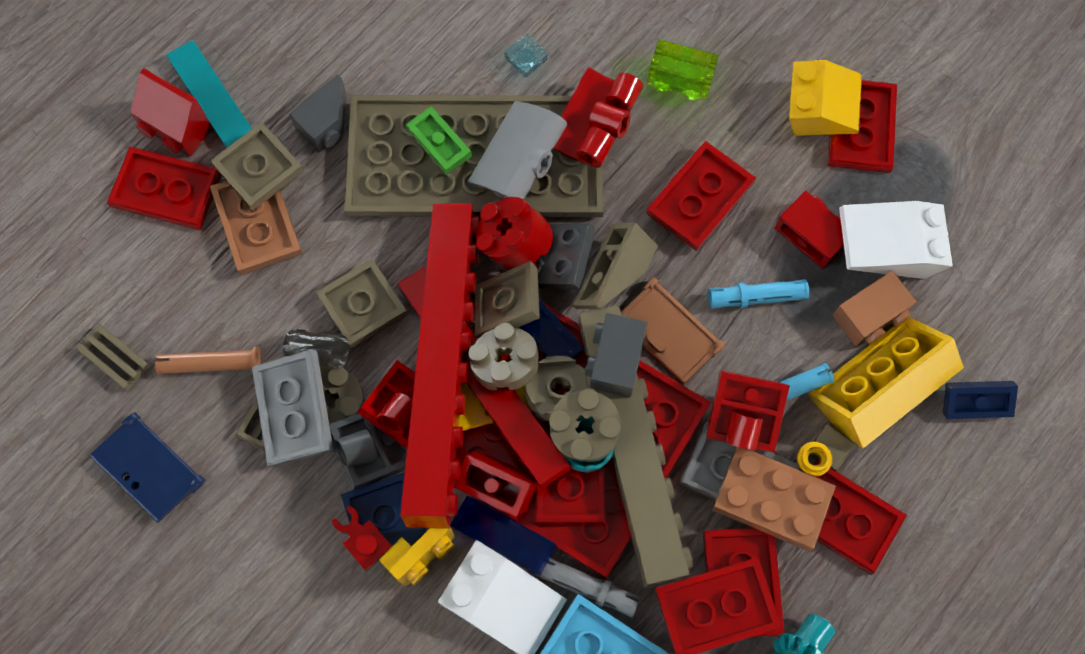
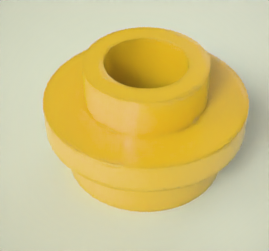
[797,442,832,477]

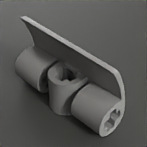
[468,101,567,199]

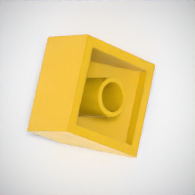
[789,60,862,136]

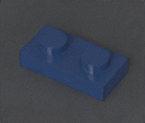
[943,381,1018,419]

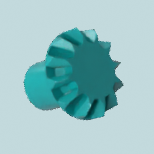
[773,614,835,654]

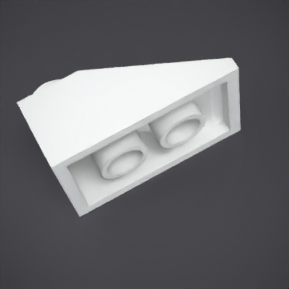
[839,201,953,279]
[438,540,567,654]

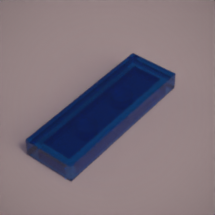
[450,496,557,577]

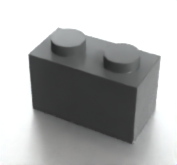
[585,313,647,397]

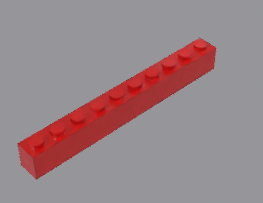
[400,203,480,529]

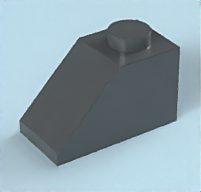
[289,74,346,153]

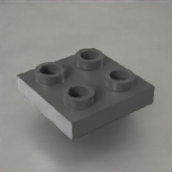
[535,223,595,289]
[329,414,407,490]

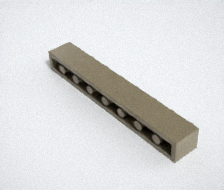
[578,305,693,588]

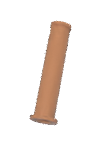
[155,346,262,375]

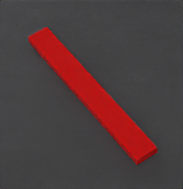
[397,266,571,489]

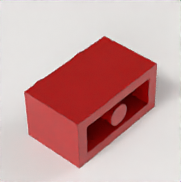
[774,190,844,270]
[453,450,538,517]

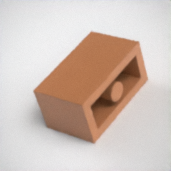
[832,271,917,347]

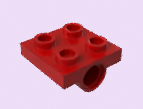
[357,360,415,449]
[706,370,790,453]

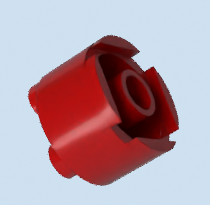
[476,197,553,270]

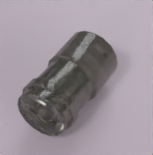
[283,329,349,368]

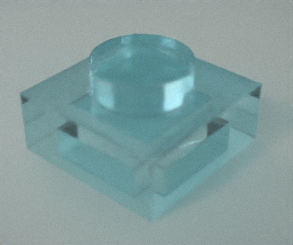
[504,33,548,78]

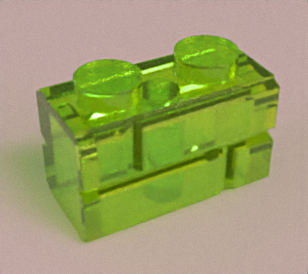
[647,39,719,100]

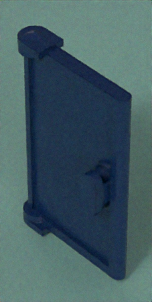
[89,412,206,523]

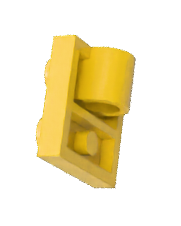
[379,527,455,587]

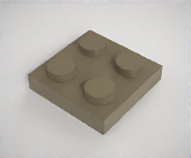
[210,122,304,210]
[316,258,408,349]
[475,261,539,339]

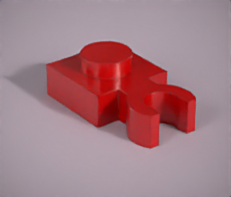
[332,506,392,572]

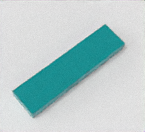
[166,40,252,148]

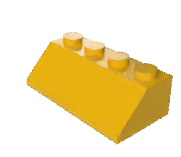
[808,317,964,448]

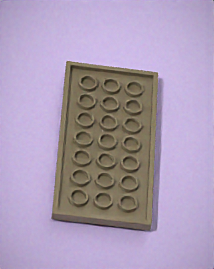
[345,95,603,217]

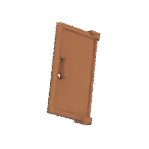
[621,277,726,385]

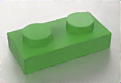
[406,106,472,175]

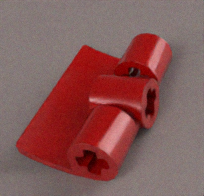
[554,67,643,168]

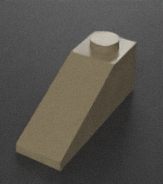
[572,222,658,309]

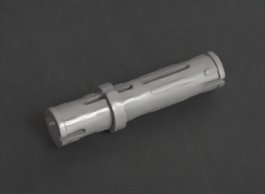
[535,554,641,618]

